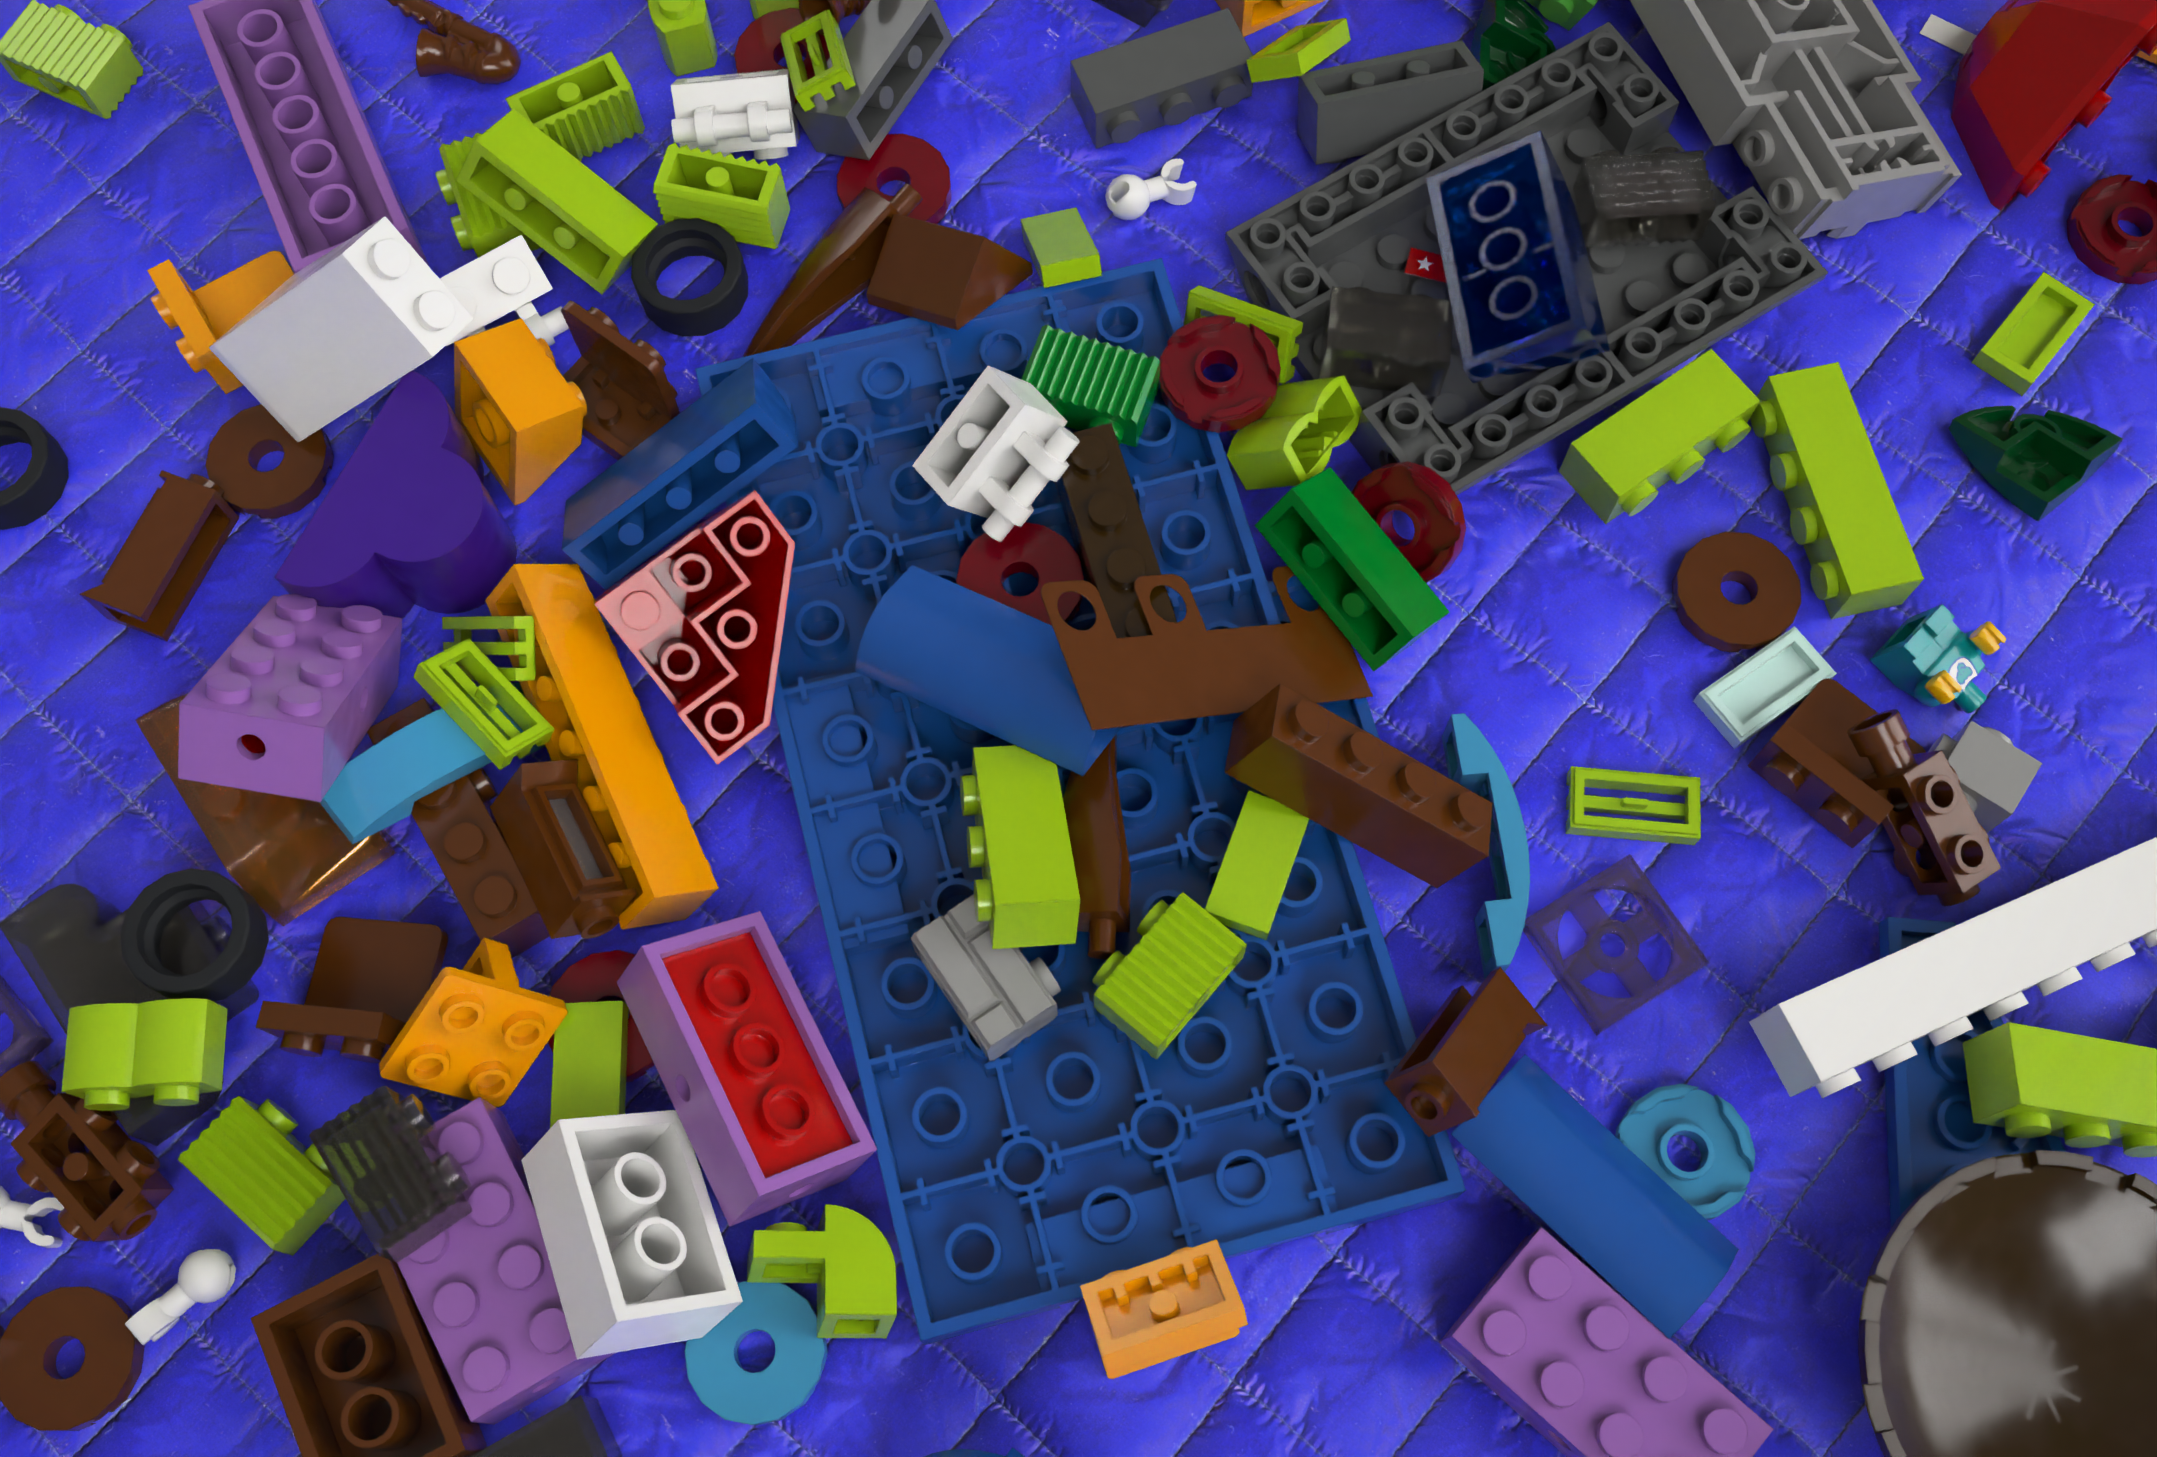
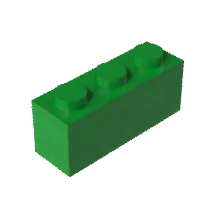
[1255,467,1450,671]

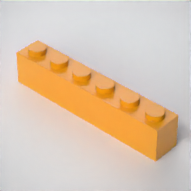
[485,564,719,930]

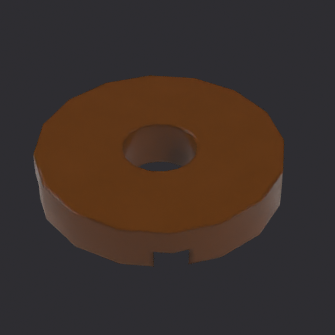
[206,404,334,519]
[1672,532,1801,652]
[0,1287,145,1431]

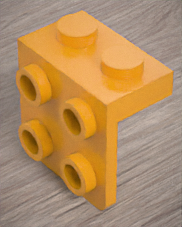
[147,251,295,394]

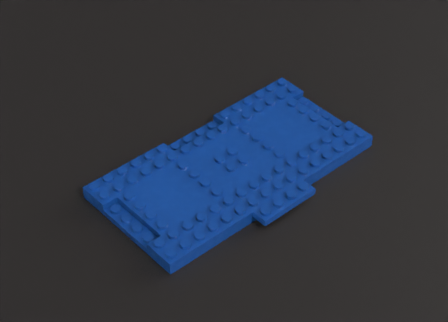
[695,258,1466,1345]

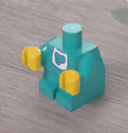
[1870,604,2006,714]

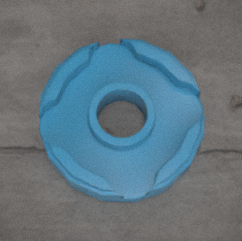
[1615,1084,1756,1220]
[684,1281,828,1426]

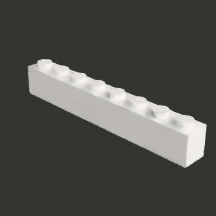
[1749,837,2157,1098]

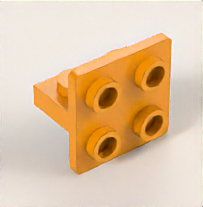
[379,938,568,1107]

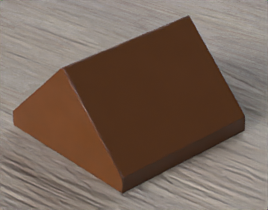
[866,213,1033,330]

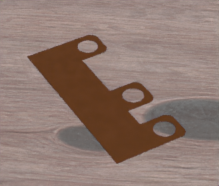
[1041,566,1373,730]

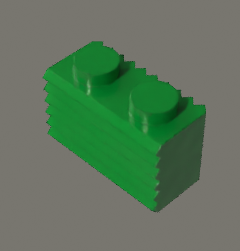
[1021,325,1160,447]

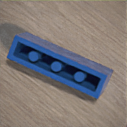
[562,358,798,590]
[855,565,1121,776]
[1451,1054,1739,1339]

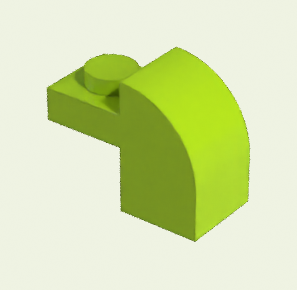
[747,1204,897,1339]

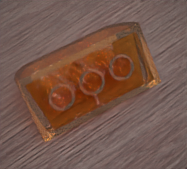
[136,687,396,926]

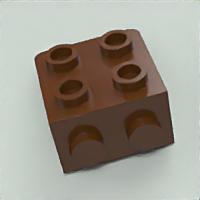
[561,300,680,460]
[1748,679,1926,848]
[256,917,448,1063]

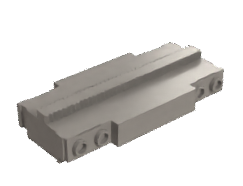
[1630,0,1962,239]

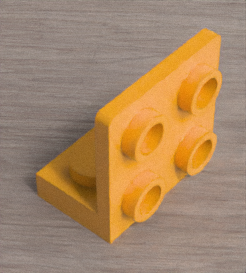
[1080,1239,1248,1379]

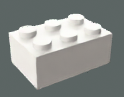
[521,1110,743,1359]

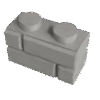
[911,894,1061,1061]

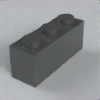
[793,0,953,160]
[1070,8,1253,149]
[1297,40,1484,165]

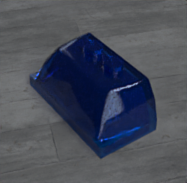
[1426,130,1610,383]

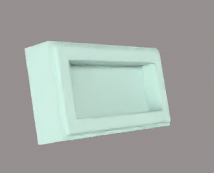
[1693,626,1837,749]

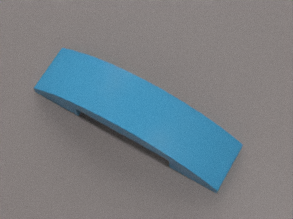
[319,682,546,845]
[1442,713,1530,979]

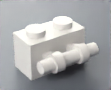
[671,69,800,160]
[439,235,569,347]
[912,365,1080,542]

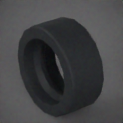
[631,218,748,337]
[0,407,69,530]
[120,868,269,1002]

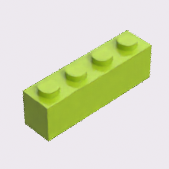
[1750,362,1924,619]

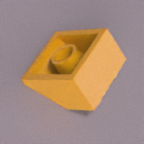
[454,318,587,506]

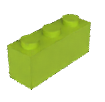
[456,108,658,295]
[1558,348,1760,524]
[960,745,1080,949]
[1962,1022,2157,1158]

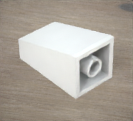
[209,216,474,442]

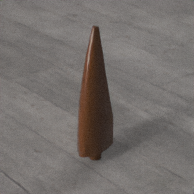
[743,183,923,357]
[1063,734,1132,959]

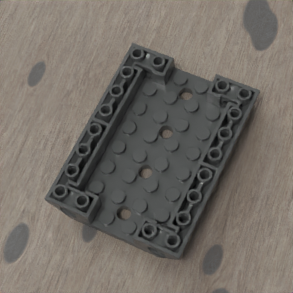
[1225,22,1828,496]

